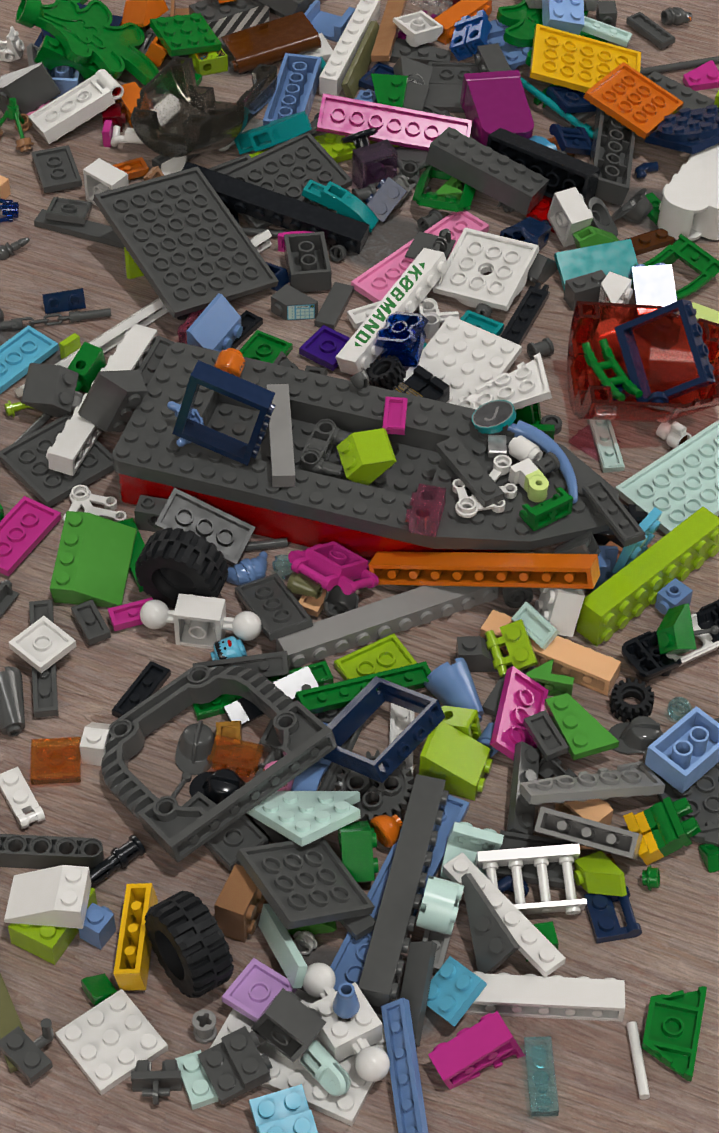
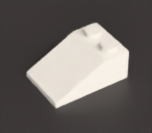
[4,865,91,929]

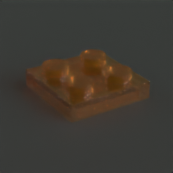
[30,737,81,785]

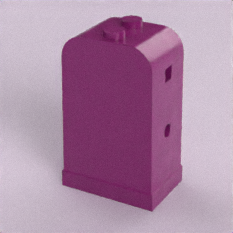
[460,70,534,146]

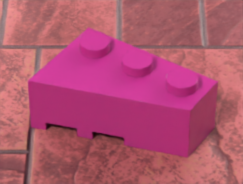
[428,1011,525,1090]

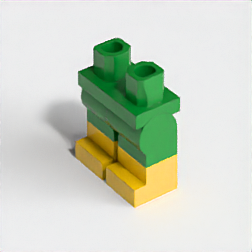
[623,796,701,865]

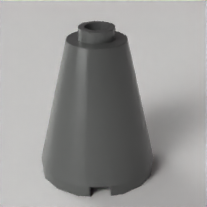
[0,666,25,737]

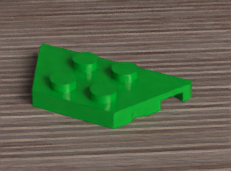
[641,986,707,1082]

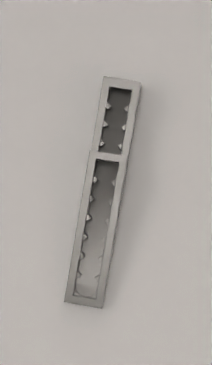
[267,384,295,487]

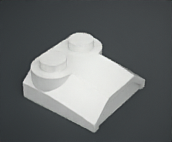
[393,10,443,47]

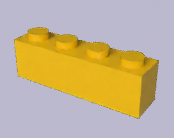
[113,883,158,991]

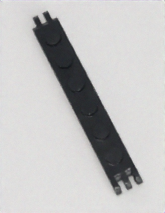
[500,282,550,346]

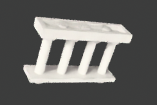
[475,844,587,915]

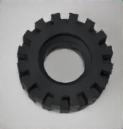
[366,355,406,390]
[610,678,654,722]

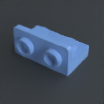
[591,546,619,592]

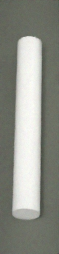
[626,1021,650,1100]

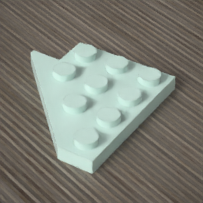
[247,791,361,847]

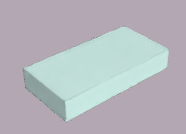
[511,602,560,650]

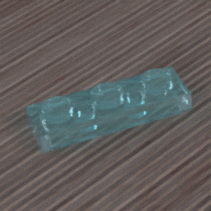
[523,1036,559,1117]

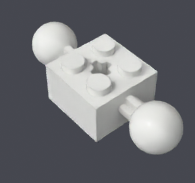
[140,593,262,649]
[303,962,390,1082]

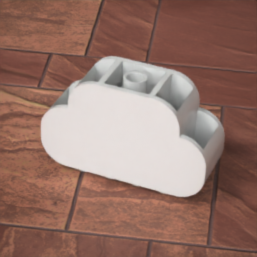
[657,143,719,241]

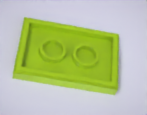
[334,633,417,680]

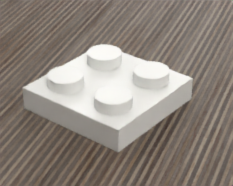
[8,616,77,674]

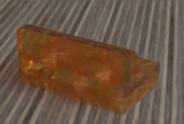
[207,735,264,777]

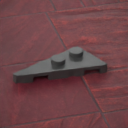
[461,873,520,974]

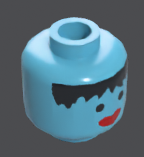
[210,636,247,661]

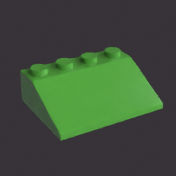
[50,511,137,608]

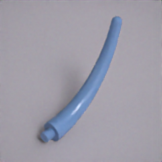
[507,420,578,504]

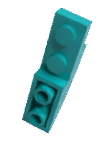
[233,111,312,155]
[301,179,379,233]

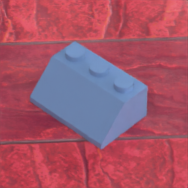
[186,293,243,352]

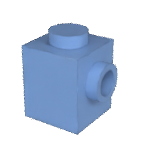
[655,578,693,615]
[78,903,116,950]

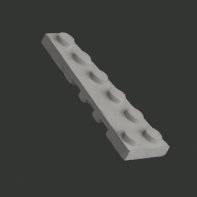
[519,761,665,805]

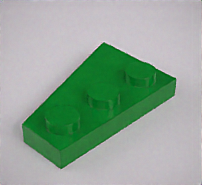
[371,73,408,108]

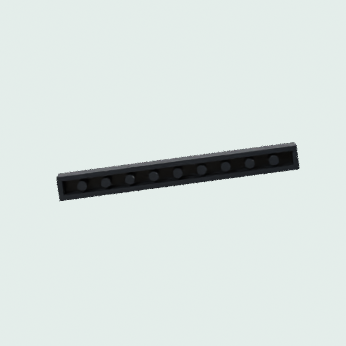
[181,162,369,254]

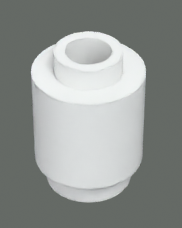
[508,435,543,462]

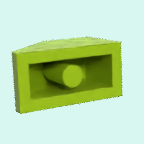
[573,851,627,897]

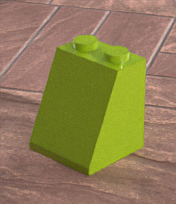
[419,721,493,801]

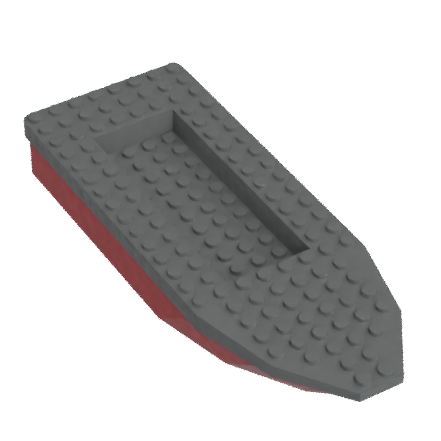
[112,342,619,560]

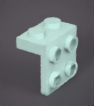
[440,822,504,879]

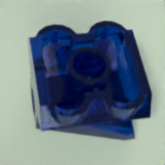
[375,311,429,367]

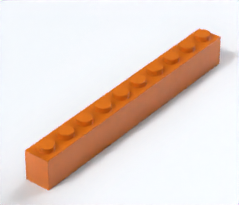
[368,551,600,589]

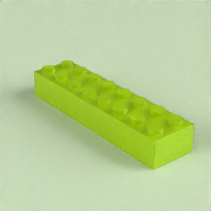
[576,507,719,646]

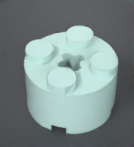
[415,875,464,935]

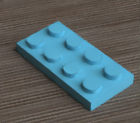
[0,325,59,394]

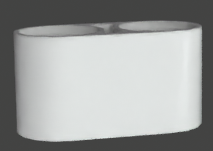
[418,298,459,339]

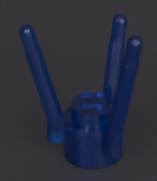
[0,198,19,223]

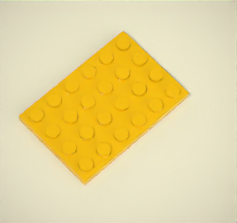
[529,24,641,93]

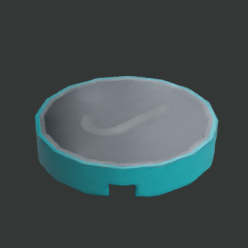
[471,400,516,434]

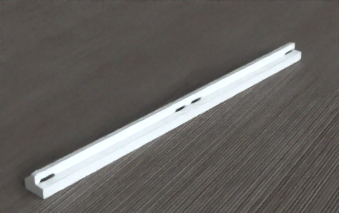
[14,230,272,398]

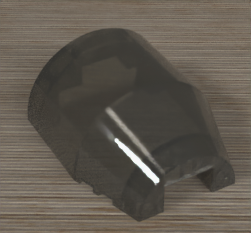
[130,57,277,157]

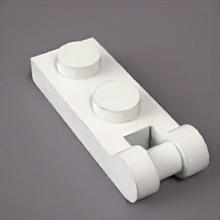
[0,767,46,829]

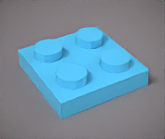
[427,956,487,1027]

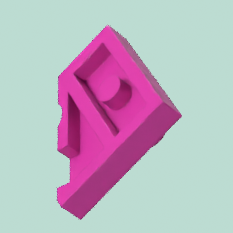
[683,60,719,91]

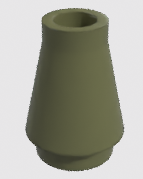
[287,572,323,599]

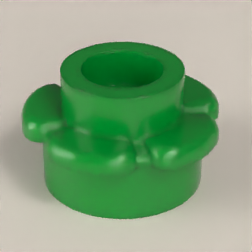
[642,865,660,891]

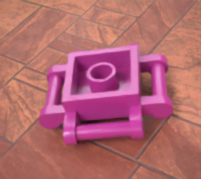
[288,541,379,595]

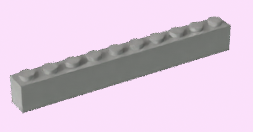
[276,586,499,670]

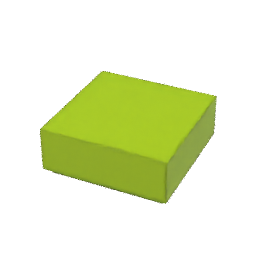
[59,333,81,359]

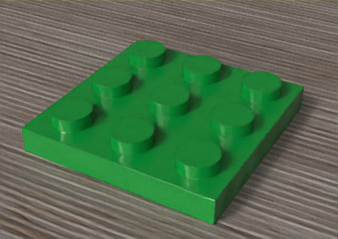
[150,13,222,56]

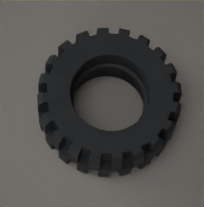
[135,528,228,610]
[145,891,234,998]

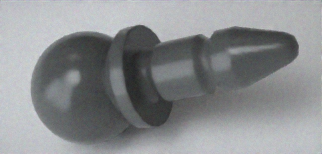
[0,238,30,260]

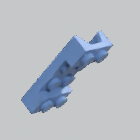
[487,19,533,70]

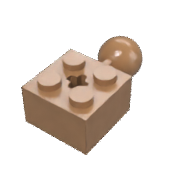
[214,864,267,943]

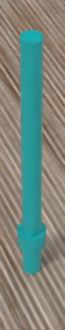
[520,77,593,139]

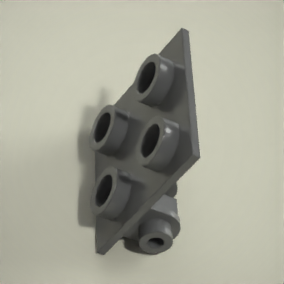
[405,229,456,260]

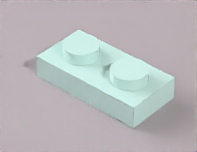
[175,1050,218,1110]

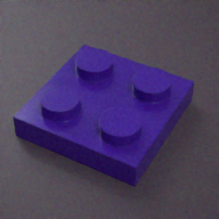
[299,325,350,371]

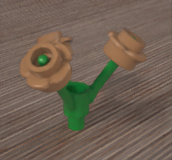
[0,98,34,153]

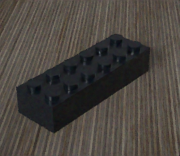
[487,128,601,207]

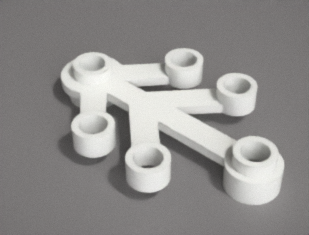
[452,455,517,518]
[63,485,127,522]

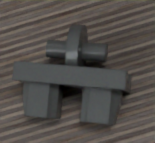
[131,1059,182,1105]

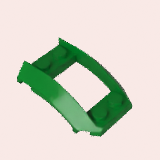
[413,165,477,212]
[630,234,719,300]

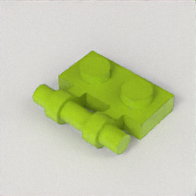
[485,619,538,677]

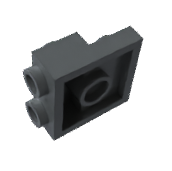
[197,1026,273,1105]

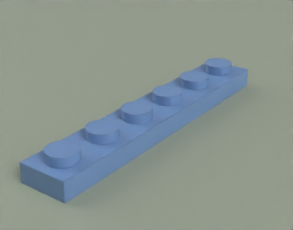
[381,998,428,1133]

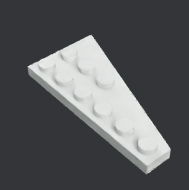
[454,352,552,410]

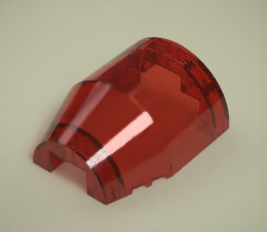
[567,301,719,423]

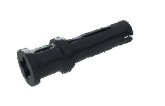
[90,835,146,888]

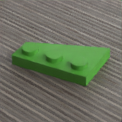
[544,693,619,761]

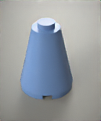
[424,658,484,722]

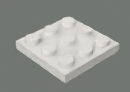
[55,989,168,1096]

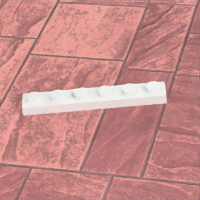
[442,852,566,978]

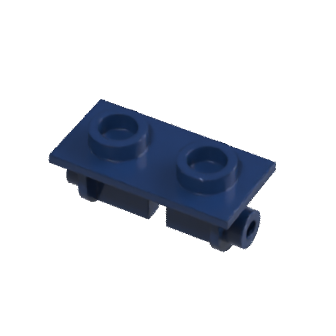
[42,288,86,314]

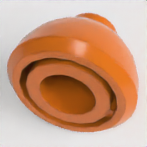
[370,814,403,848]

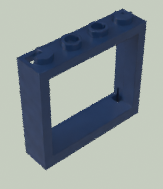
[614,299,716,409]
[172,360,276,466]
[323,676,445,783]

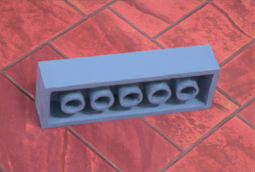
[263,53,321,141]

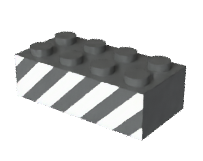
[189,0,269,38]

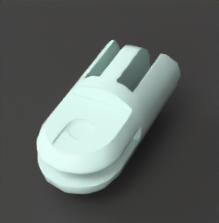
[300,1040,351,1096]

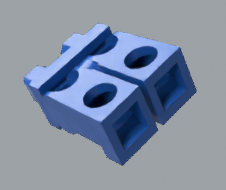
[450,10,492,61]

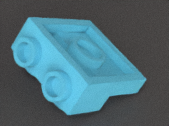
[248,1084,318,1133]

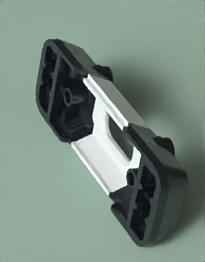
[622,600,719,682]

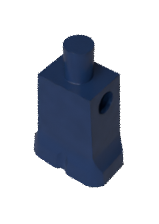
[500,217,552,250]

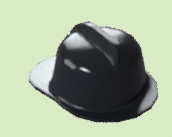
[189,769,246,804]

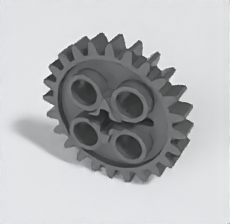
[334,750,414,822]

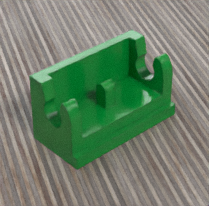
[519,487,573,531]

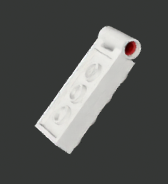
[28,69,124,144]

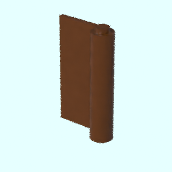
[221,11,321,74]

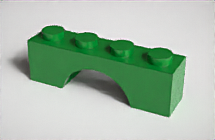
[34,35,100,81]

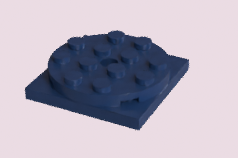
[644,105,719,154]

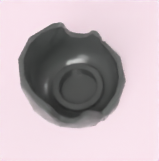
[323,586,359,618]

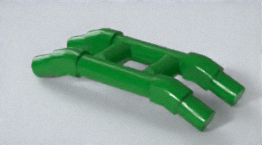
[581,338,643,402]

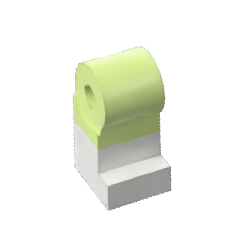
[508,458,549,502]

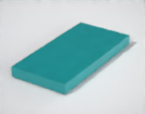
[554,239,638,290]

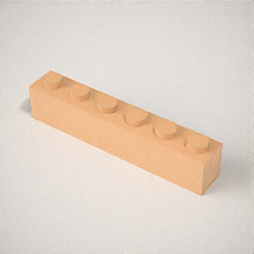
[480,610,621,696]

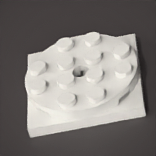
[432,228,539,311]

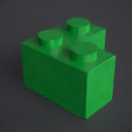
[338,821,379,882]

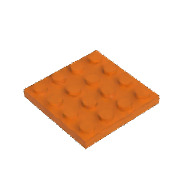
[583,62,684,139]

